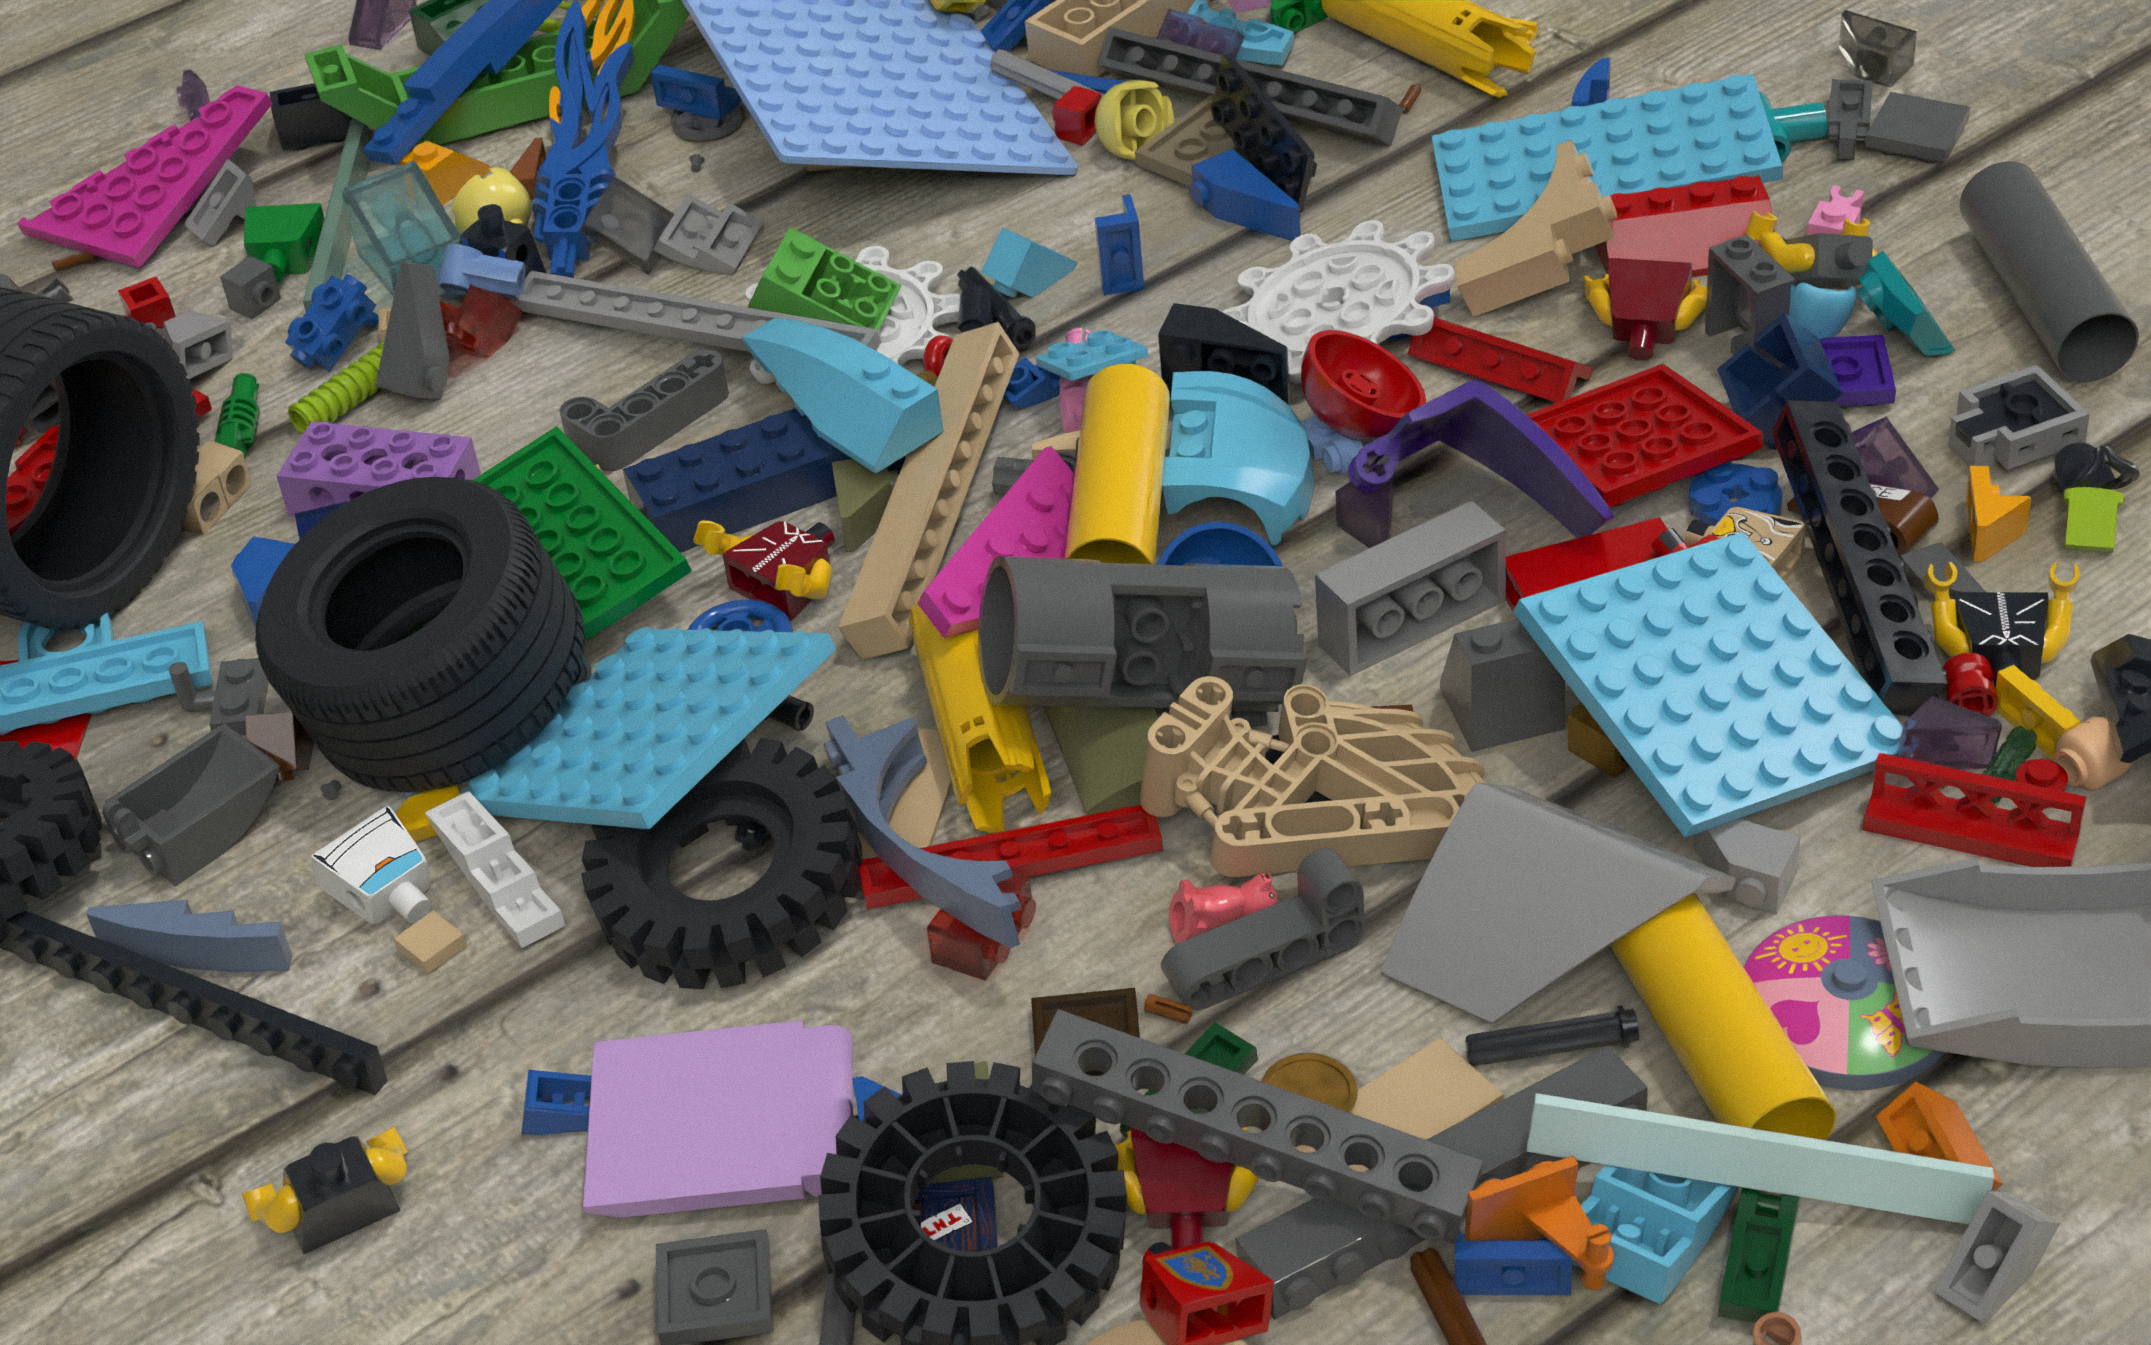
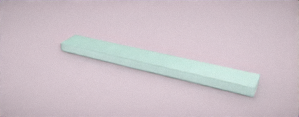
[1526,1093,1994,1225]

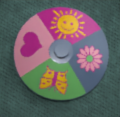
[1743,915,1945,1090]

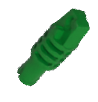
[215,373,260,460]

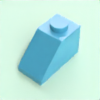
[981,227,1078,298]

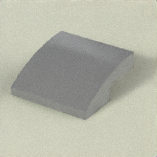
[653,194,764,274]

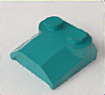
[1856,251,1955,356]

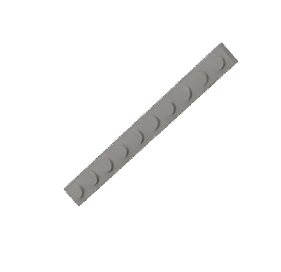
[510,271,882,352]

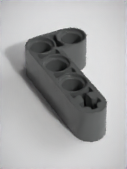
[559,349,729,471]
[1161,848,1365,1010]

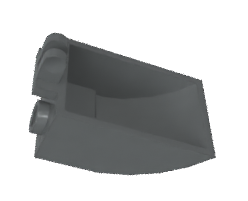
[102,723,280,886]

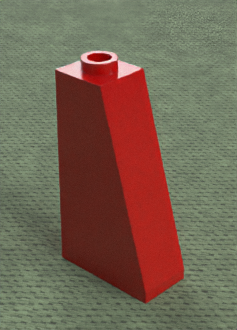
[1506,517,1668,619]

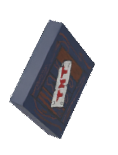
[912,1177,998,1251]

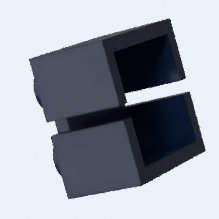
[1717,312,1843,450]

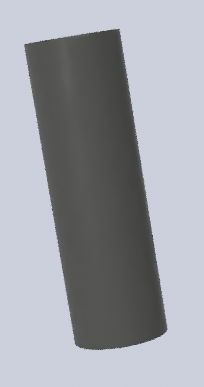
[1959,161,2139,382]

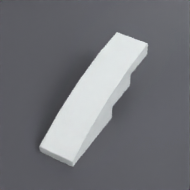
[425,791,566,948]

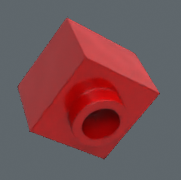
[1052,85,1101,146]
[118,276,176,329]

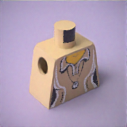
[1684,507,1806,582]

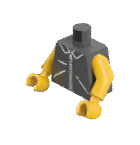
[1746,211,1877,289]

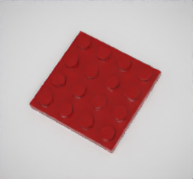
[1526,364,1763,507]

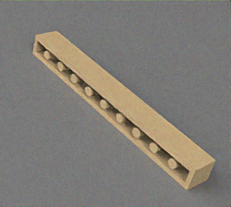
[838,322,1019,660]

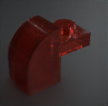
[440,284,523,358]

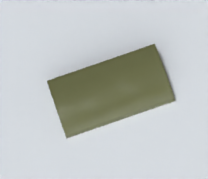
[1044,706,1159,815]

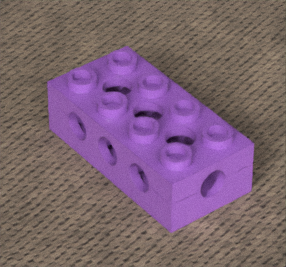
[276,421,481,520]

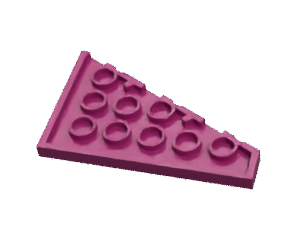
[17,85,272,268]
[917,446,1075,638]

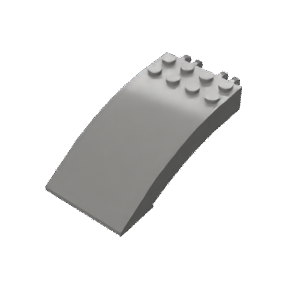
[1871,858,2151,1068]

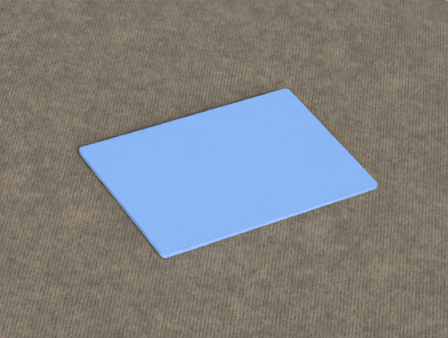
[681,0,1078,175]

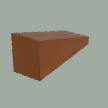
[510,137,547,200]

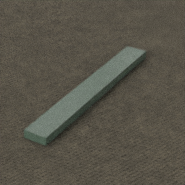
[303,117,371,311]

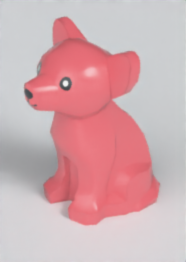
[1169,873,1278,944]

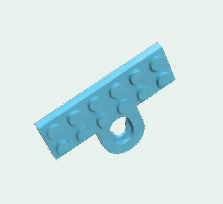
[0,612,213,735]

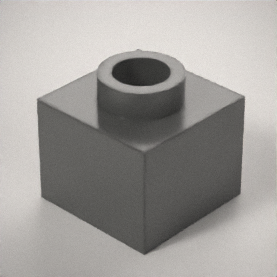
[220,256,281,319]

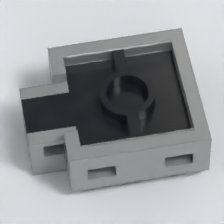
[1948,364,2090,470]

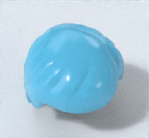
[1789,283,1857,339]

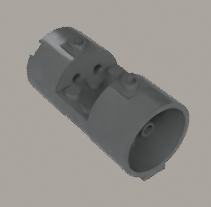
[978,556,1307,712]

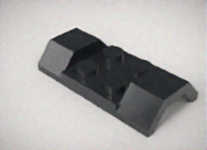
[2090,634,2151,764]

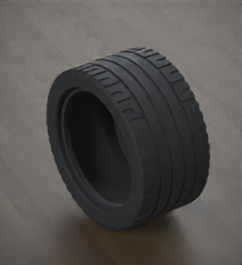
[0,287,200,630]

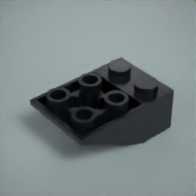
[1158,303,1291,407]

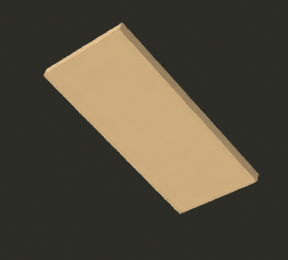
[857,725,952,859]
[1295,1038,1504,1172]

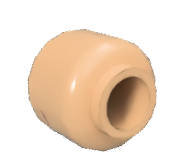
[2054,716,2132,791]

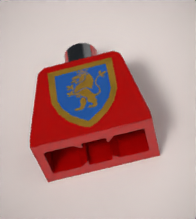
[1139,1242,1274,1345]

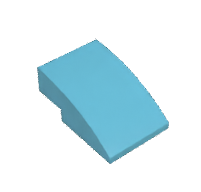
[1572,1165,1739,1305]

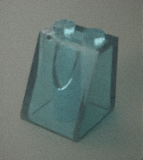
[341,161,460,297]

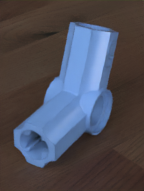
[434,244,526,300]

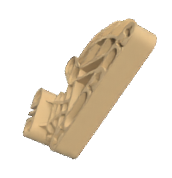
[1140,676,1485,877]

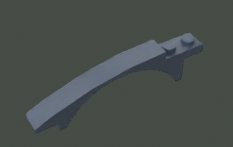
[824,715,1022,948]

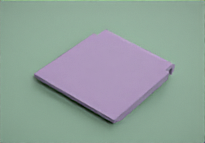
[583,1020,853,1218]

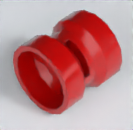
[1943,653,1999,722]

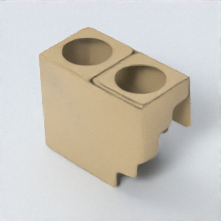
[179,440,252,535]

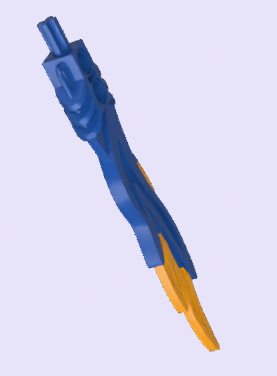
[532,0,635,278]

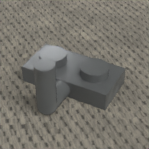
[169,658,269,735]

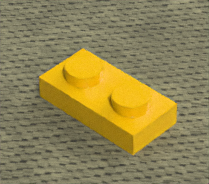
[1995,665,2081,761]

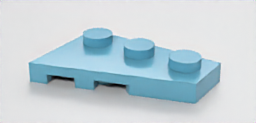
[1172,0,1294,66]

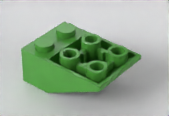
[748,227,902,331]

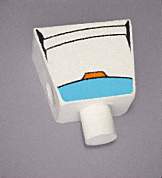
[311,805,431,924]

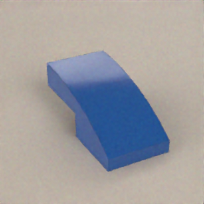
[1572,58,1611,107]

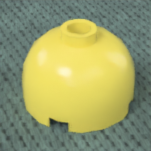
[1095,80,1174,160]
[450,167,532,234]

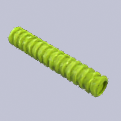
[288,302,463,434]

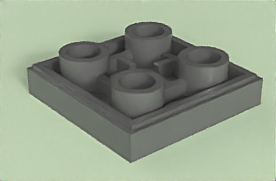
[1865,92,1970,163]

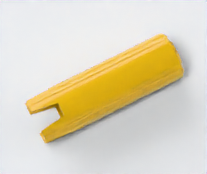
[1321,0,1536,98]
[909,596,1051,834]

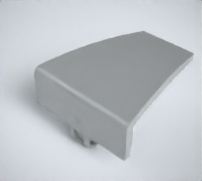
[1382,783,1736,1023]

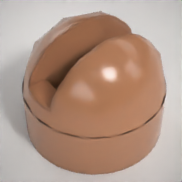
[1753,1312,1802,1345]

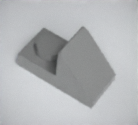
[184,159,256,247]

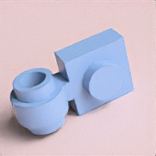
[1300,416,1363,475]

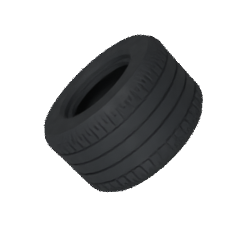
[255,477,585,792]

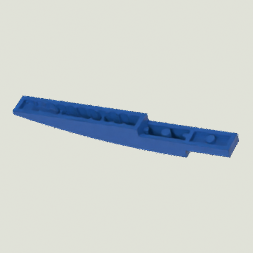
[363,0,563,165]

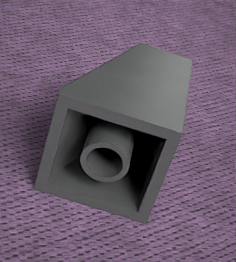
[1440,619,1566,752]

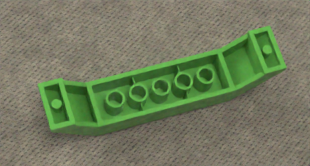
[304,0,690,149]

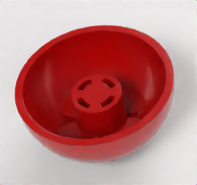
[1301,330,1426,440]

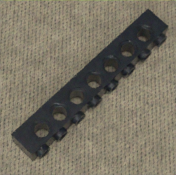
[1771,400,1947,715]

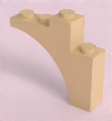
[1455,140,1618,317]

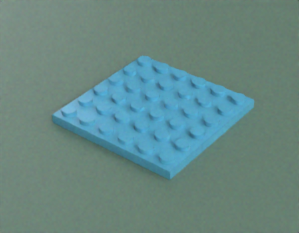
[1513,532,1918,838]
[460,627,836,829]

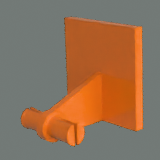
[1464,1156,1614,1290]

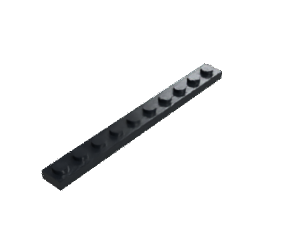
[0,911,388,1095]

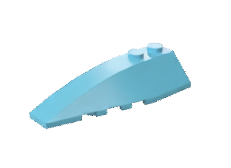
[742,318,944,474]

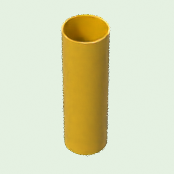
[1065,364,1170,565]
[1610,893,1836,1141]

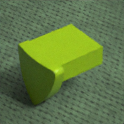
[2063,487,2124,553]

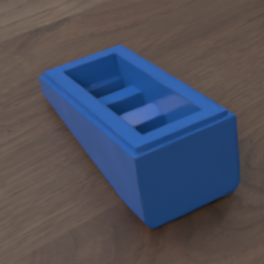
[521,1070,592,1135]

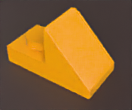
[1965,466,2031,562]

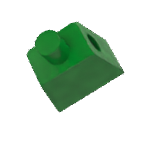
[244,203,325,282]

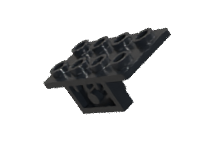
[1211,53,1317,213]

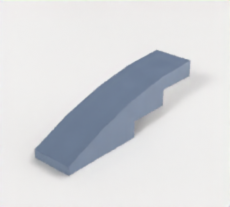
[86,900,292,972]

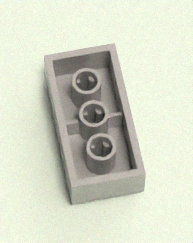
[1315,500,1506,676]

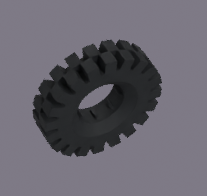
[818,1061,1127,1345]

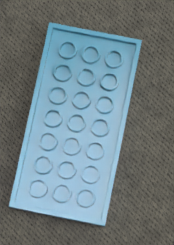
[1432,74,1783,242]

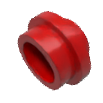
[2015,759,2068,792]

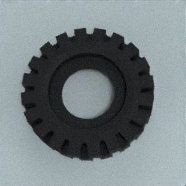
[581,738,863,989]
[0,741,103,920]

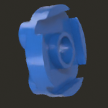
[1688,461,1783,526]

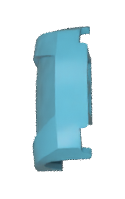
[1162,371,1315,546]

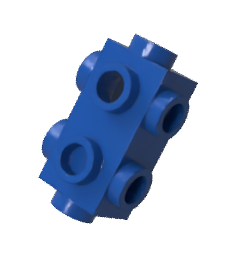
[285,274,379,372]

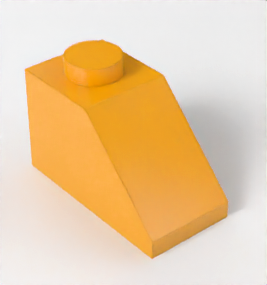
[399,141,490,210]

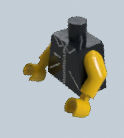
[1923,562,2080,688]
[241,1126,408,1255]

